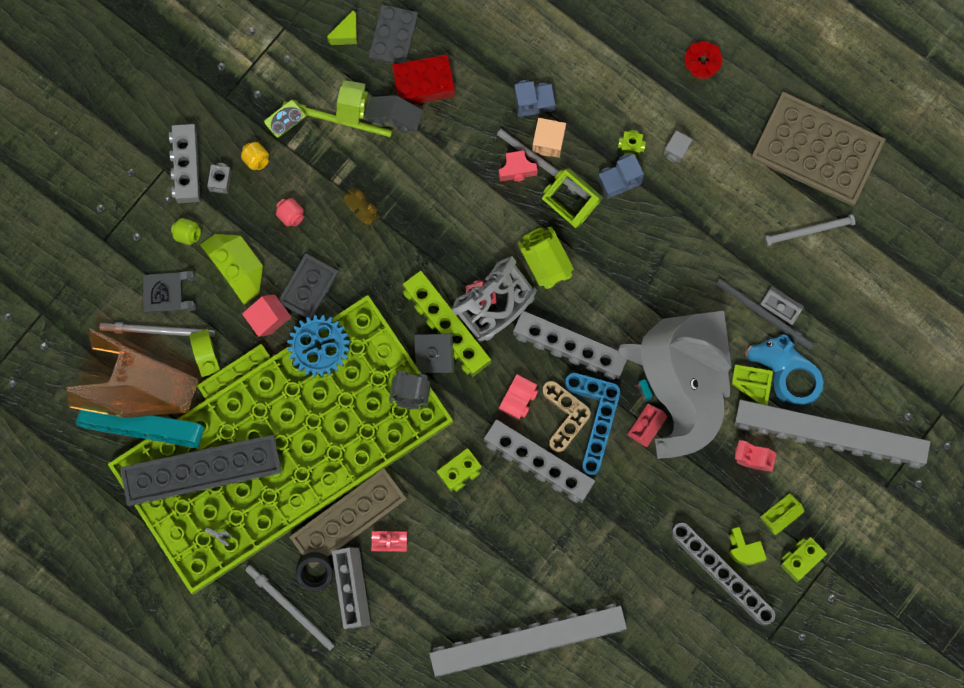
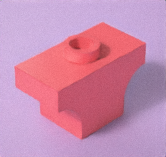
[499,150,537,182]

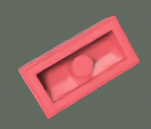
[627,403,667,447]

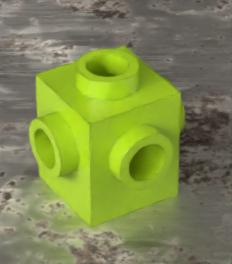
[618,130,646,159]

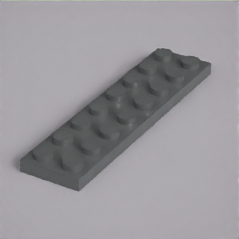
[120,435,282,507]

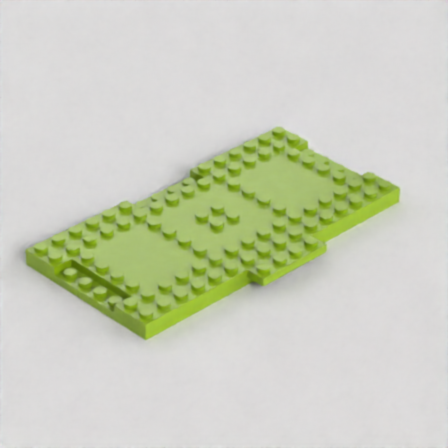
[108,295,453,595]

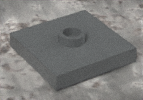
[414,333,454,373]

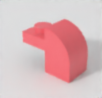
[735,440,777,472]

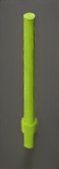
[282,101,392,138]

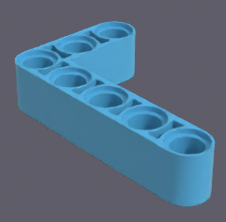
[565,373,620,477]

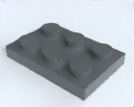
[369,5,418,64]
[279,253,339,321]

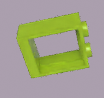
[541,168,603,228]

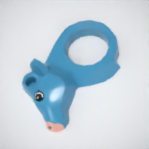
[745,334,824,406]

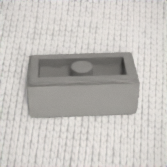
[760,286,804,325]

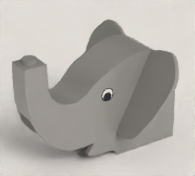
[619,311,731,459]

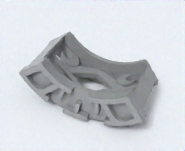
[452,256,537,342]

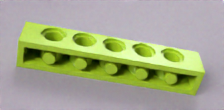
[402,271,491,377]

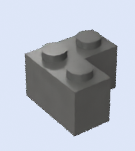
[365,95,423,133]

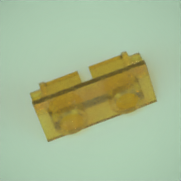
[343,189,380,226]

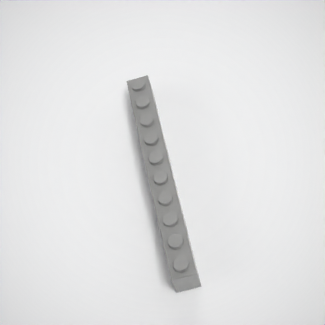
[734,400,931,468]
[429,604,627,677]

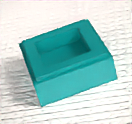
[637,379,653,402]

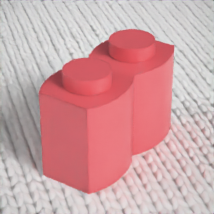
[499,374,539,420]

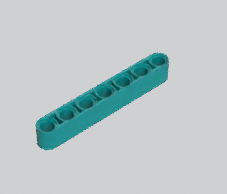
[75,404,204,448]

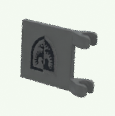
[143,271,196,313]

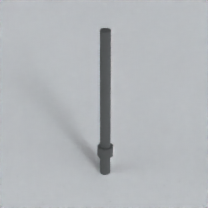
[716,278,814,350]

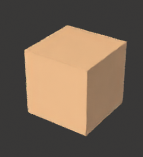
[532,118,566,158]

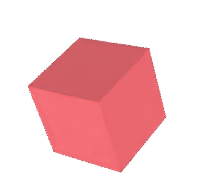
[242,295,291,337]

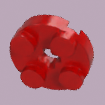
[684,41,722,79]

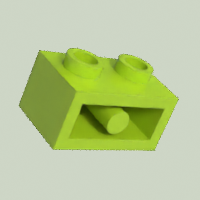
[437,448,482,492]
[780,537,827,583]

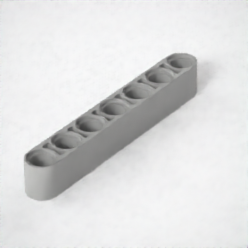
[671,523,775,626]

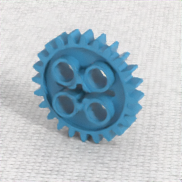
[287,315,350,378]

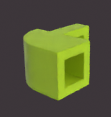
[189,329,220,377]
[729,527,767,566]

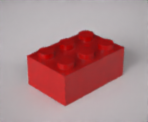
[392,55,455,104]

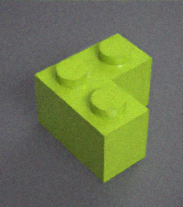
[336,80,368,125]

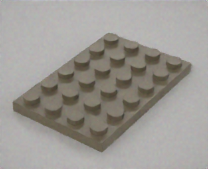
[751,92,886,207]

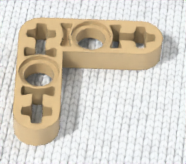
[543,381,590,453]

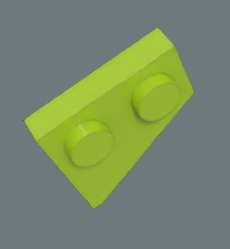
[731,365,773,406]

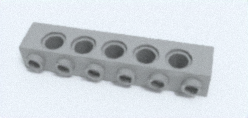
[513,311,627,380]
[484,419,595,503]

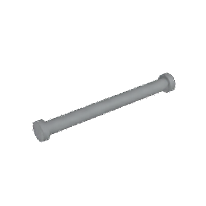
[764,214,855,247]

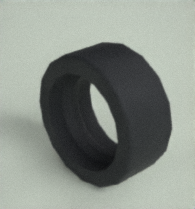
[296,552,333,592]

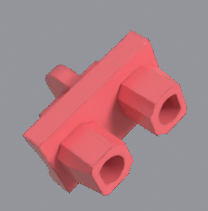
[371,531,407,552]

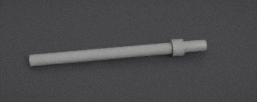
[497,129,591,200]
[100,322,215,338]
[245,565,335,651]

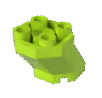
[517,227,574,289]

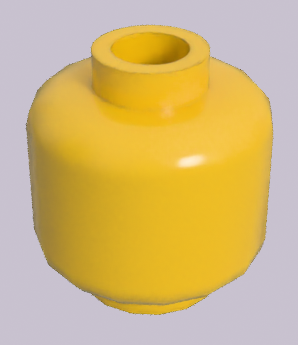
[241,142,269,170]

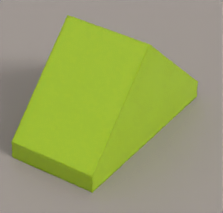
[327,11,357,45]

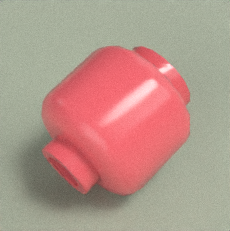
[276,198,304,227]

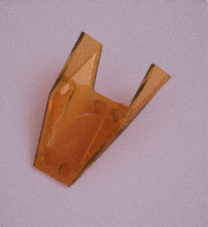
[66,328,199,418]

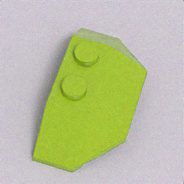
[200,234,263,305]

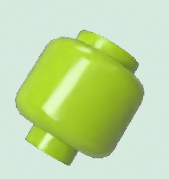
[171,218,201,245]

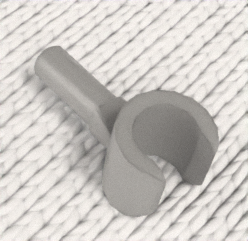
[205,528,233,546]

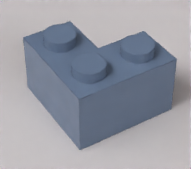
[514,80,556,117]
[598,154,644,199]

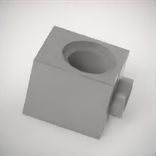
[664,130,693,163]
[207,163,232,194]

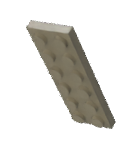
[289,468,407,569]

